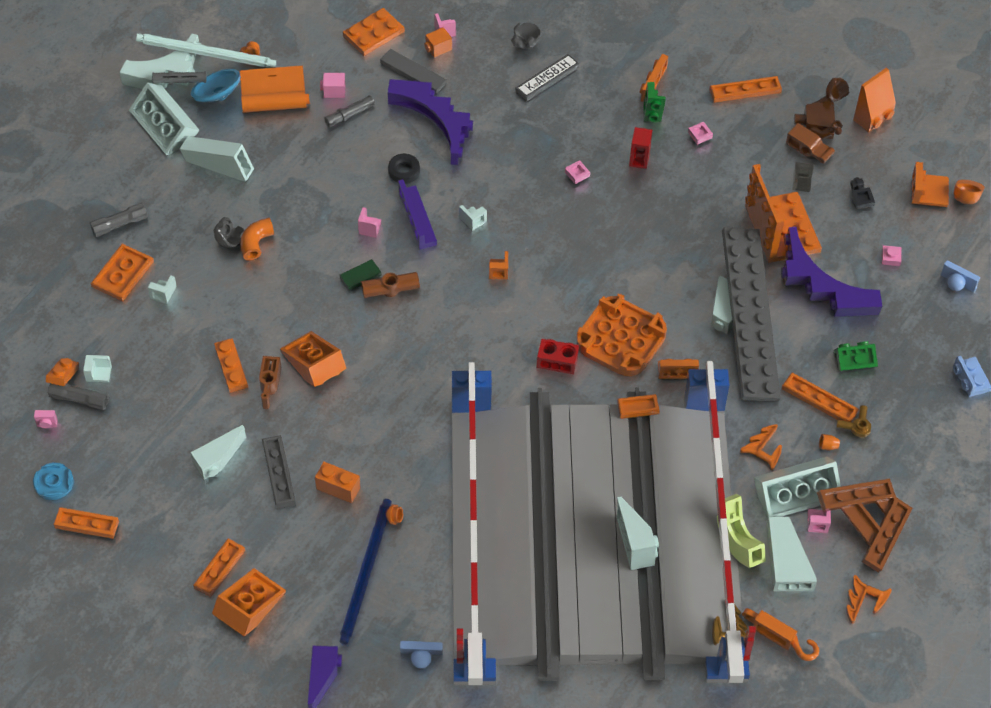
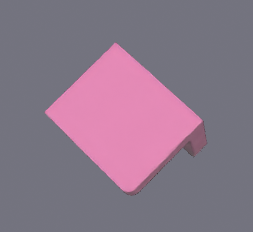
[434,13,456,37]
[358,207,381,238]
[808,509,831,533]

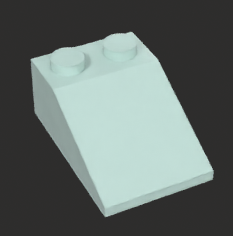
[616,497,659,570]

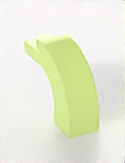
[717,494,766,568]

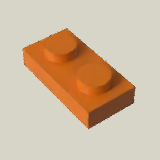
[46,358,79,386]

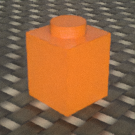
[424,27,452,58]

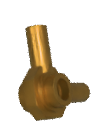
[836,405,871,437]

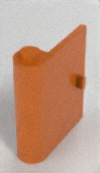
[240,65,310,113]

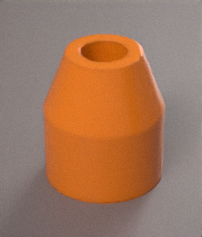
[819,434,840,451]

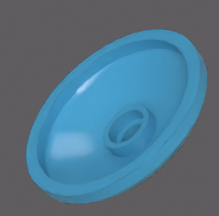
[191,69,241,103]

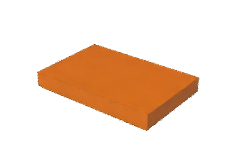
[91,244,154,301]

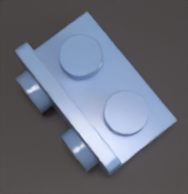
[953,356,991,397]

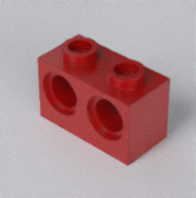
[629,127,653,169]
[536,339,579,375]

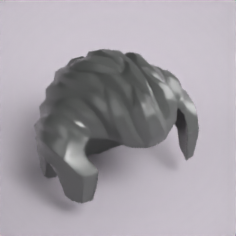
[511,23,541,49]
[213,217,244,248]

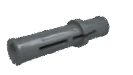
[152,71,207,85]
[324,95,375,128]

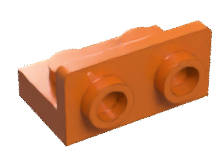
[658,359,699,379]

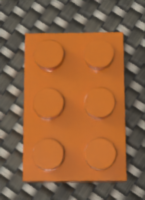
[343,8,405,56]

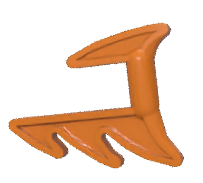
[740,424,782,470]
[846,575,892,624]

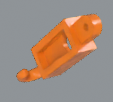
[742,608,819,661]

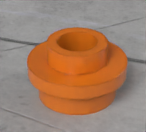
[386,504,403,525]

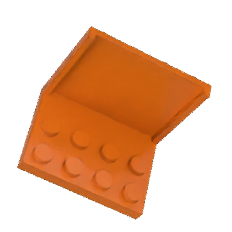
[745,164,822,263]

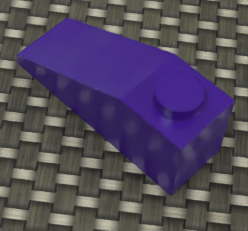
[308,646,342,708]

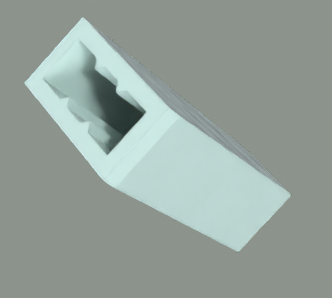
[180,136,254,182]
[767,515,817,591]

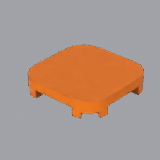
[577,294,667,376]

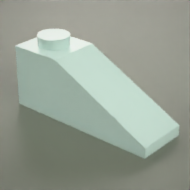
[191,425,246,480]

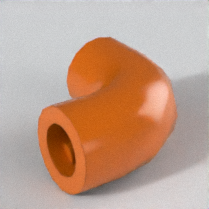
[240,217,274,261]

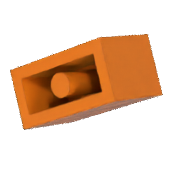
[315,462,361,503]

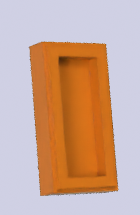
[617,394,660,419]

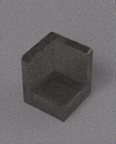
[792,162,814,192]

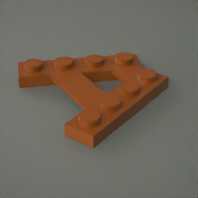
[817,479,913,573]

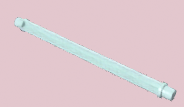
[136,33,277,68]

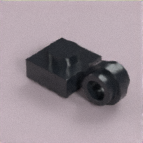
[850,177,875,209]

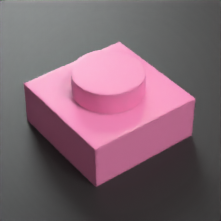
[688,122,713,145]
[565,160,590,184]
[882,245,901,266]
[34,410,58,429]

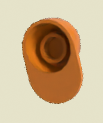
[954,179,985,204]

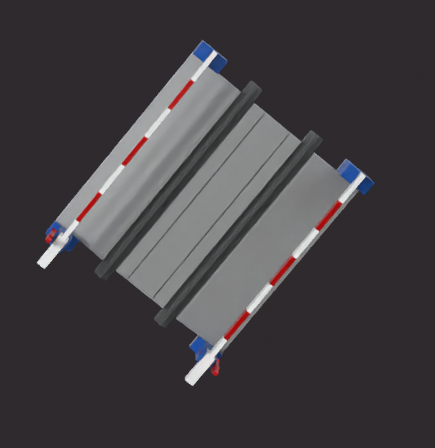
[452,361,756,685]

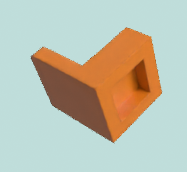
[489,251,508,280]

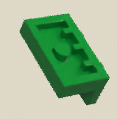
[643,82,666,122]
[834,341,878,371]

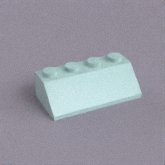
[129,82,199,155]
[754,457,841,519]

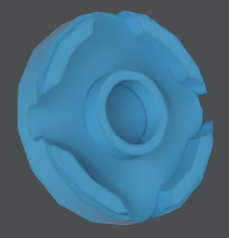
[33,462,74,500]

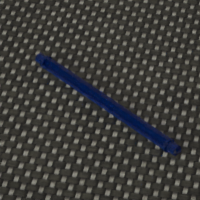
[339,499,392,645]

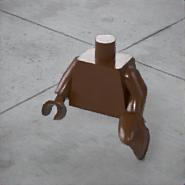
[794,78,850,140]

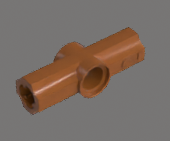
[361,272,420,298]

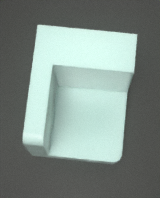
[459,205,487,231]
[148,276,177,304]
[83,355,112,382]

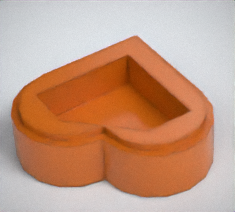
[240,41,260,56]

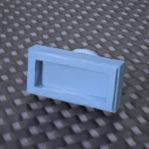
[941,260,980,292]
[400,641,443,669]

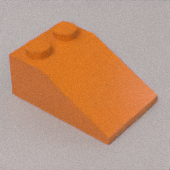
[853,68,896,132]
[280,331,347,387]
[212,568,286,637]

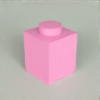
[320,73,346,98]

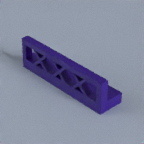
[398,179,437,250]

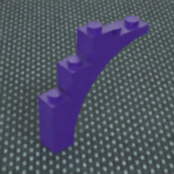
[388,79,473,165]
[781,227,883,317]

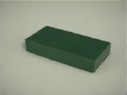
[340,259,382,291]

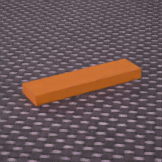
[709,76,782,103]
[782,372,859,422]

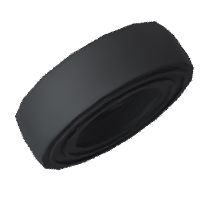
[388,153,420,183]

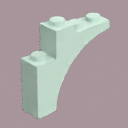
[120,34,201,89]

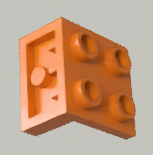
[911,162,949,207]

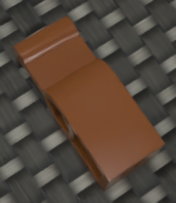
[786,123,835,164]
[259,356,281,409]

